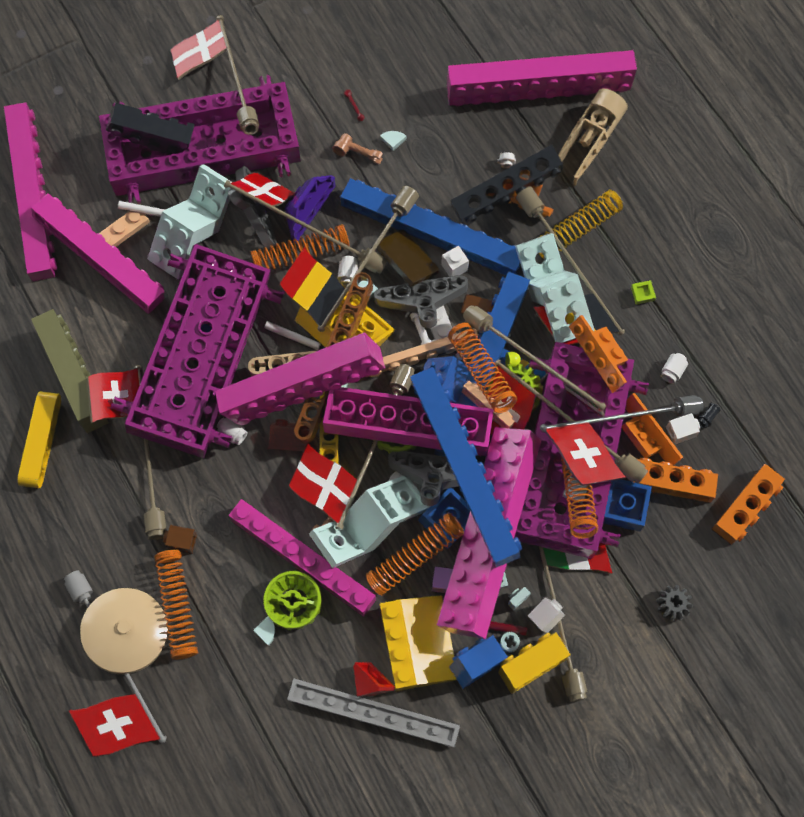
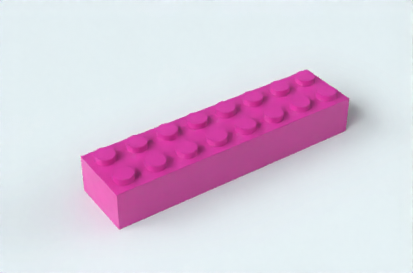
[215,332,386,425]
[323,387,494,456]

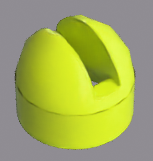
[505,352,521,367]

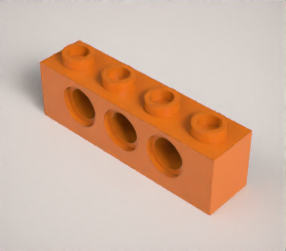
[634,458,718,503]
[712,464,785,545]

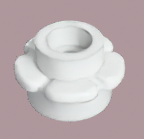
[497,153,516,168]

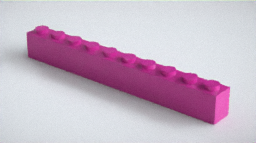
[4,103,57,282]

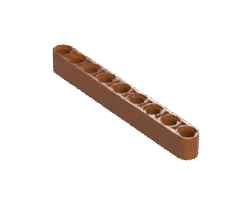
[294,272,373,444]

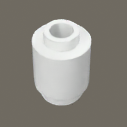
[337,256,359,286]
[661,353,688,384]
[217,418,248,445]

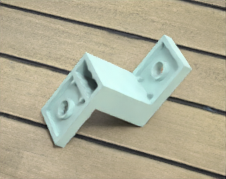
[147,165,232,279]
[515,233,595,343]
[309,476,430,568]

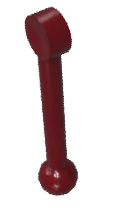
[344,90,365,121]

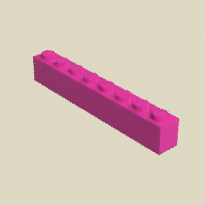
[31,194,165,314]
[229,499,376,617]

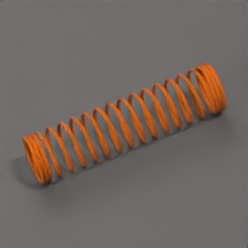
[250,224,350,270]
[448,323,517,413]
[561,456,598,539]
[366,513,464,595]
[154,550,198,660]

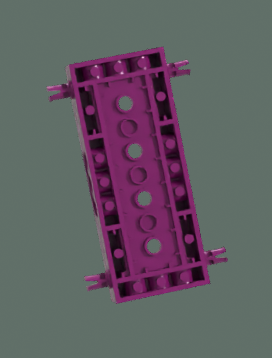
[99,75,301,205]
[111,244,284,458]
[514,342,649,559]

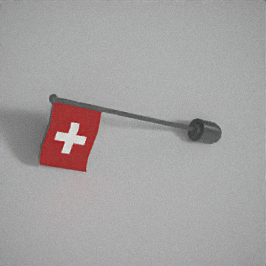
[540,395,704,486]

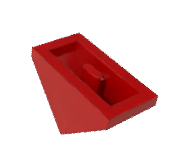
[353,662,395,697]

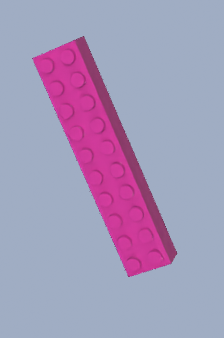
[447,50,637,106]
[437,427,542,639]

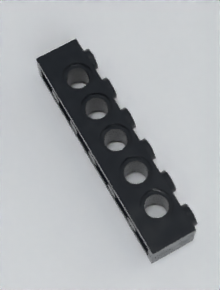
[451,145,563,224]

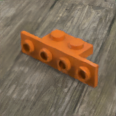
[568,315,628,393]
[621,393,683,466]

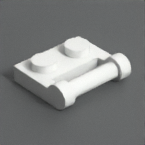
[410,305,455,345]

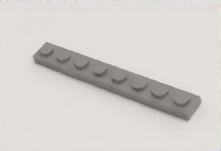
[287,679,460,748]

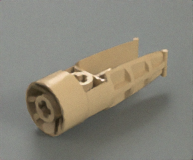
[558,89,628,186]

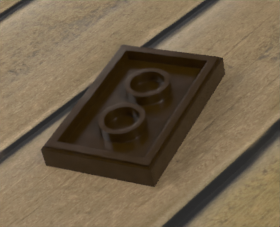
[376,229,440,287]

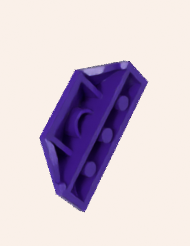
[285,175,336,244]

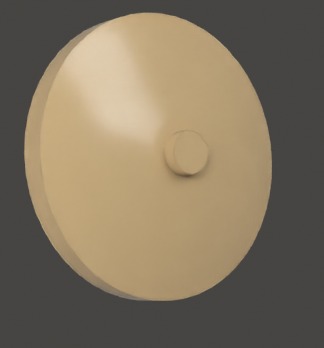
[80,588,167,674]

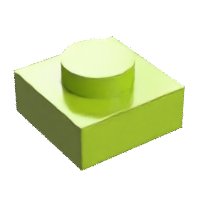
[631,280,656,305]

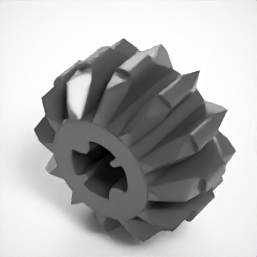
[656,585,693,621]

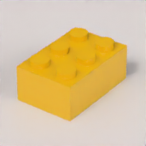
[498,633,571,694]

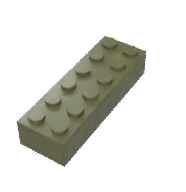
[31,309,109,433]

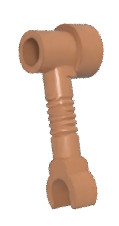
[332,133,383,164]

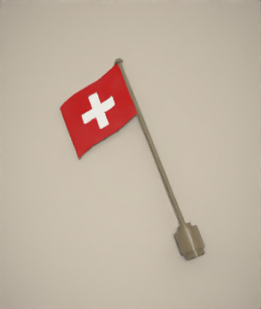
[488,360,648,484]
[87,365,167,540]

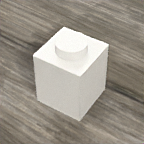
[441,246,469,277]
[666,413,700,445]
[528,597,565,633]

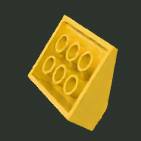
[295,284,395,347]
[380,596,457,691]

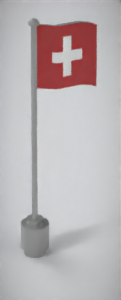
[64,570,167,756]

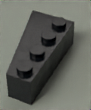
[105,103,195,155]

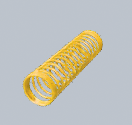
[537,190,623,259]

